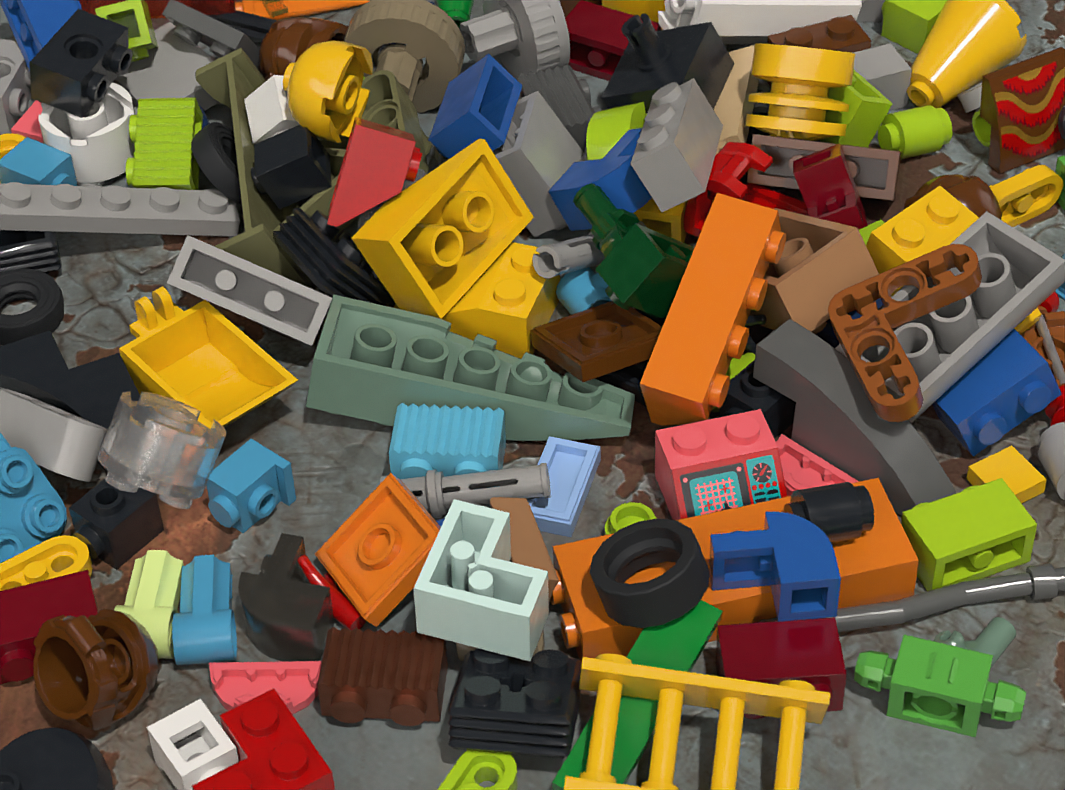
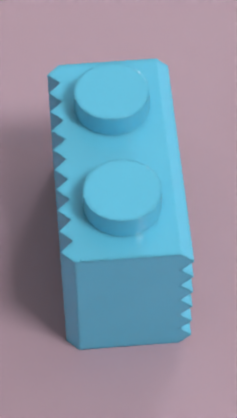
[389,403,506,490]

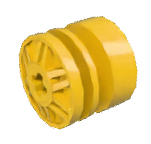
[745,43,855,141]

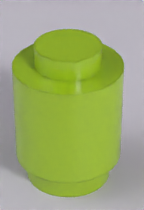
[878,105,952,159]

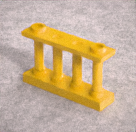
[564,653,830,790]

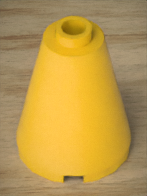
[907,0,1027,108]

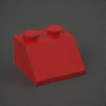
[327,117,422,227]

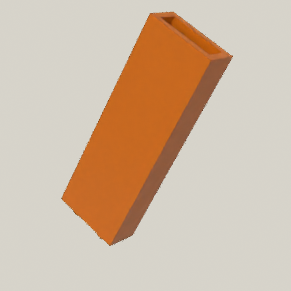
[550,478,919,662]

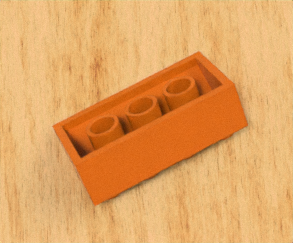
[640,193,786,426]

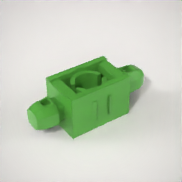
[854,634,1027,738]

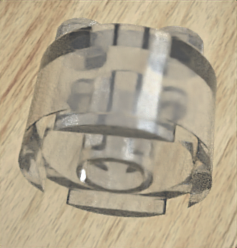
[98,391,227,509]

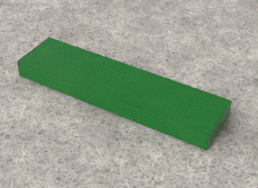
[552,600,723,790]

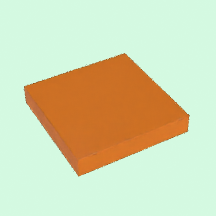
[315,473,441,627]

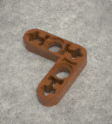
[828,244,982,422]

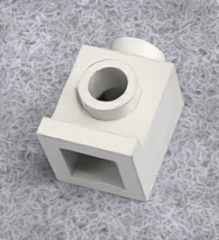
[147,699,239,790]

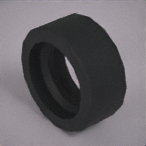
[590,518,710,628]

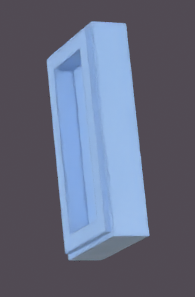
[527,436,601,537]

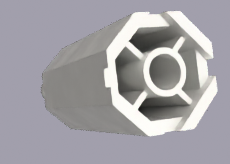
[658,0,865,44]

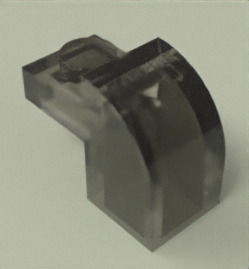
[238,533,335,662]

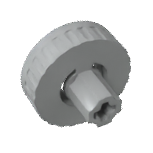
[460,0,570,81]

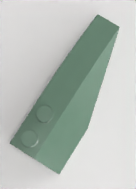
[306,295,635,441]

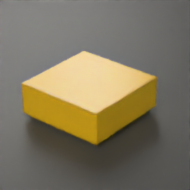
[966,445,1047,503]

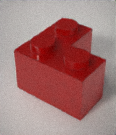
[192,688,335,790]

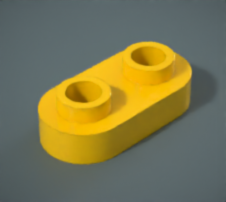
[989,165,1063,227]
[0,535,92,591]

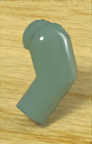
[934,617,1016,667]

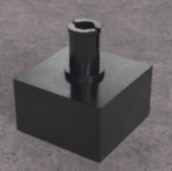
[601,14,734,113]

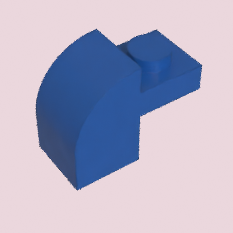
[548,128,652,231]
[709,512,841,622]

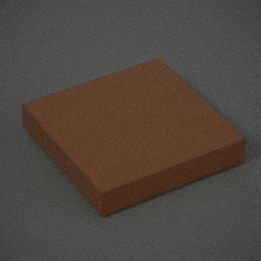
[530,301,662,382]

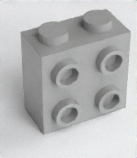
[493,91,588,237]

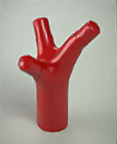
[295,555,366,631]

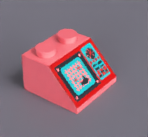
[655,409,788,520]

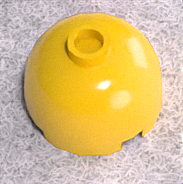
[283,40,373,143]

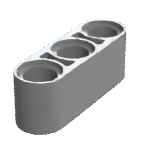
[0,387,108,482]

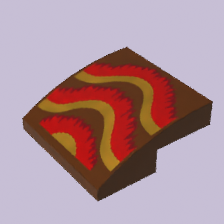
[980,47,1065,174]

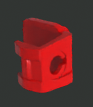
[684,142,807,237]

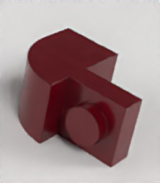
[793,143,868,230]

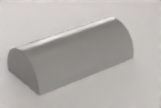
[835,211,1065,423]

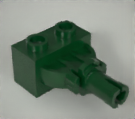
[573,183,694,321]

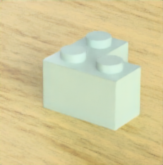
[413,499,549,661]

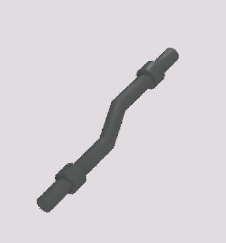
[760,563,1065,632]

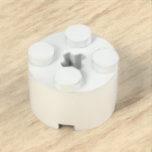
[39,82,135,187]

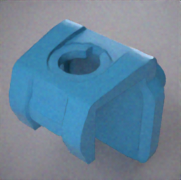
[0,433,67,563]

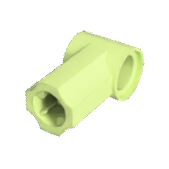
[114,550,184,659]

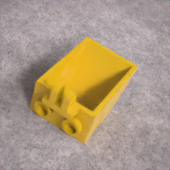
[119,287,298,440]

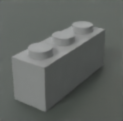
[631,78,723,212]
[167,235,332,346]

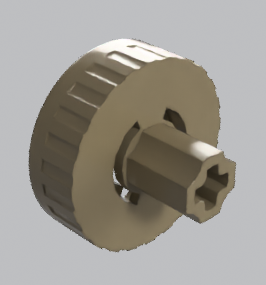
[344,0,465,113]

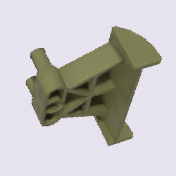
[195,47,432,289]

